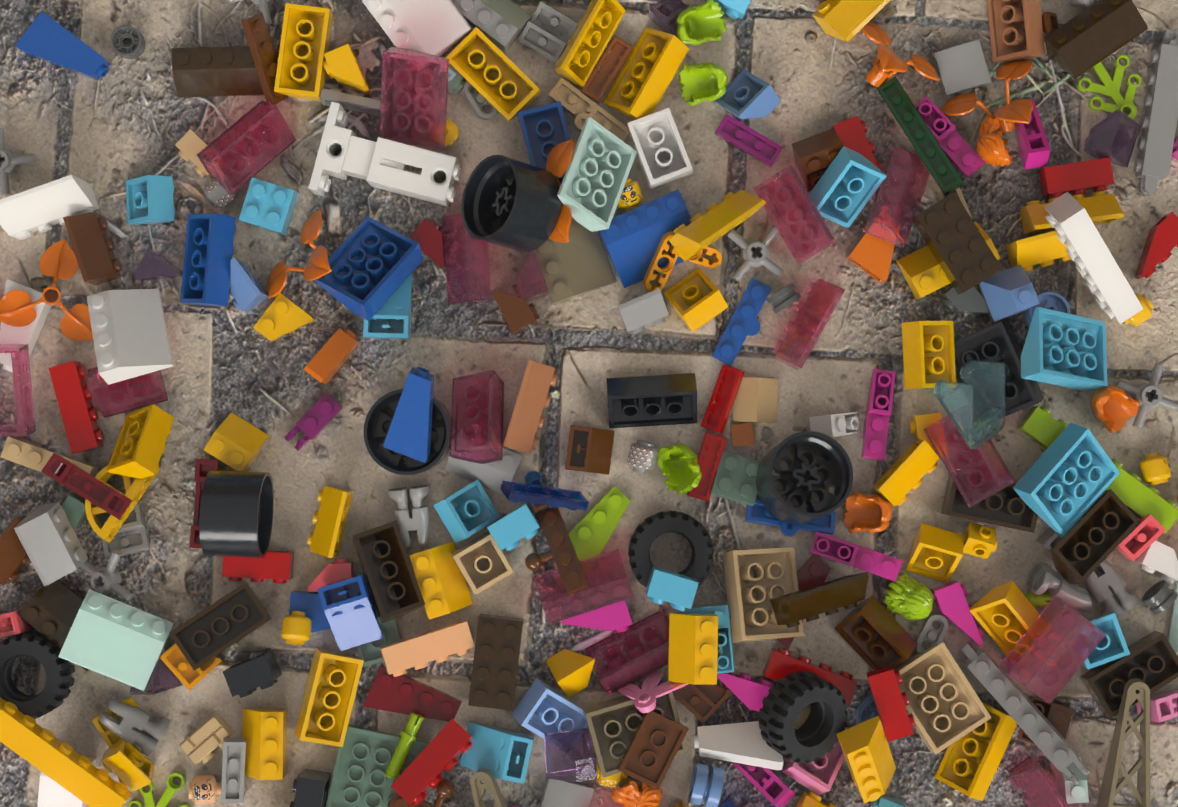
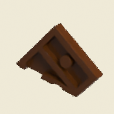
[672,684,733,724]

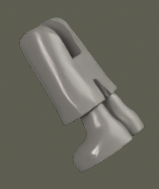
[388,485,430,550]
[1085,559,1140,617]
[1028,562,1092,612]
[99,699,170,756]

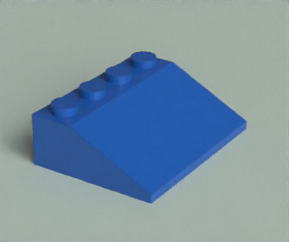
[598,189,704,288]
[314,216,423,321]

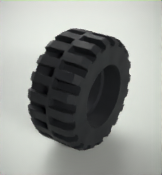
[628,511,714,588]
[0,631,75,719]
[759,671,848,763]

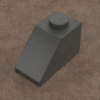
[941,286,990,314]

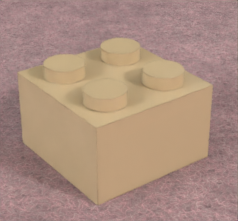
[451,532,514,595]

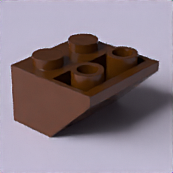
[792,128,843,192]
[565,425,614,475]
[1017,695,1077,744]

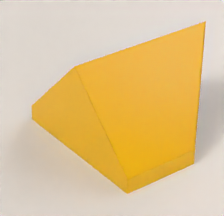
[546,648,595,698]

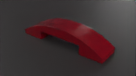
[41,452,132,520]
[189,459,219,548]

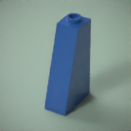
[15,11,111,81]
[383,367,434,463]
[289,590,376,633]

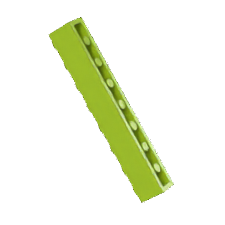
[1017,406,1178,534]

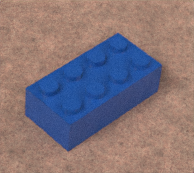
[517,101,570,183]
[180,213,236,306]

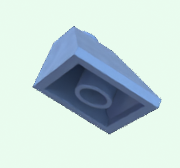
[714,69,781,119]
[231,257,268,312]
[979,265,1040,322]

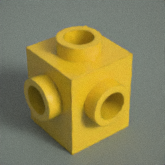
[963,522,998,559]

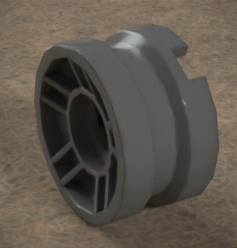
[110,25,145,59]
[766,283,801,314]
[1141,580,1178,614]

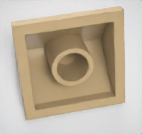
[732,377,778,423]

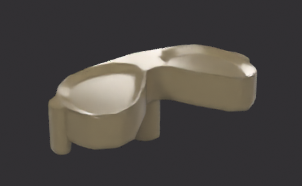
[871,6,897,20]
[30,277,61,292]

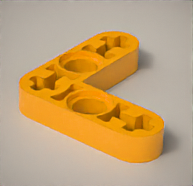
[643,231,722,292]

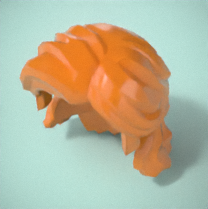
[977,116,1013,167]
[1090,384,1140,433]
[843,491,893,534]
[611,780,663,807]

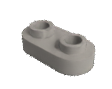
[464,81,498,120]
[915,614,948,653]

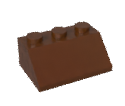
[63,212,122,286]
[492,290,540,336]
[0,515,31,585]
[834,596,918,670]

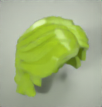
[676,0,727,45]
[678,62,727,106]
[657,443,702,494]
[883,573,934,620]

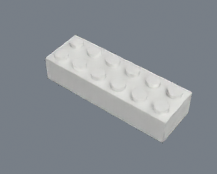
[1044,192,1143,324]

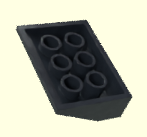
[954,318,1044,428]

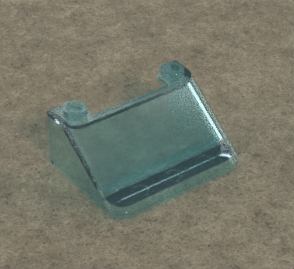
[934,360,1005,449]

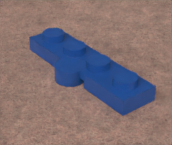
[711,278,772,366]
[745,499,836,537]

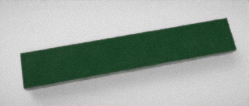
[877,76,964,196]

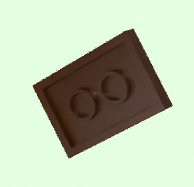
[617,710,689,789]

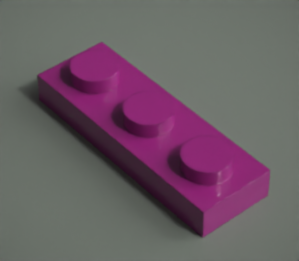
[714,114,783,167]

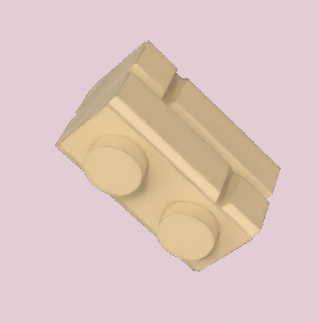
[179,713,234,765]

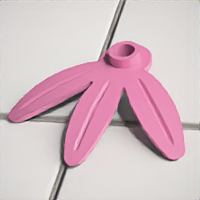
[617,672,688,713]

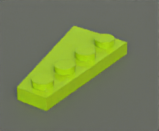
[569,486,631,578]

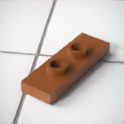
[580,35,634,104]

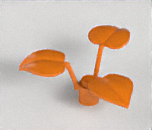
[862,21,940,87]
[941,60,1033,133]
[546,140,576,243]
[267,208,332,299]
[0,240,93,341]

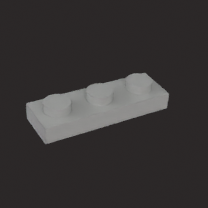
[320,88,389,118]
[221,738,246,803]

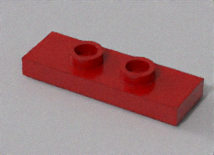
[701,364,745,434]
[687,432,727,501]

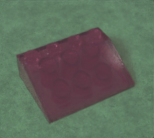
[380,47,449,149]
[999,595,1106,704]

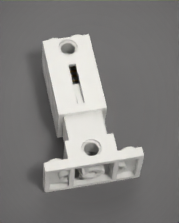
[308,102,462,207]

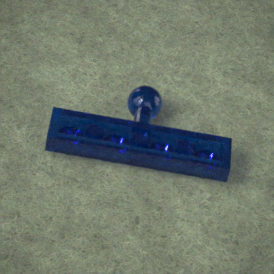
[500,471,589,511]

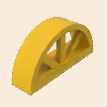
[85,465,161,543]

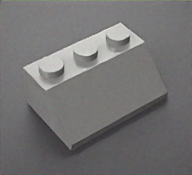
[454,0,532,52]
[445,429,523,496]
[14,501,88,586]

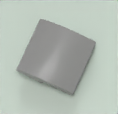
[518,1,578,63]
[934,40,992,96]
[98,503,151,560]
[539,775,594,807]

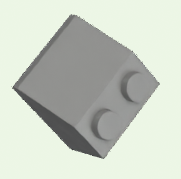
[617,289,669,335]

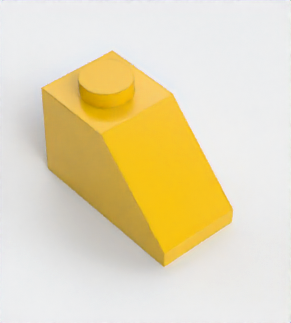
[908,412,947,457]

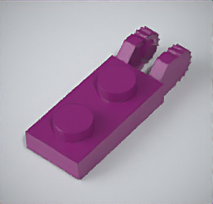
[285,393,343,451]

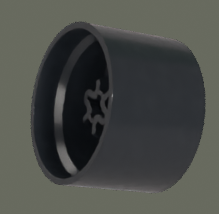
[461,155,561,252]
[364,389,454,475]
[756,431,853,525]
[199,470,274,558]

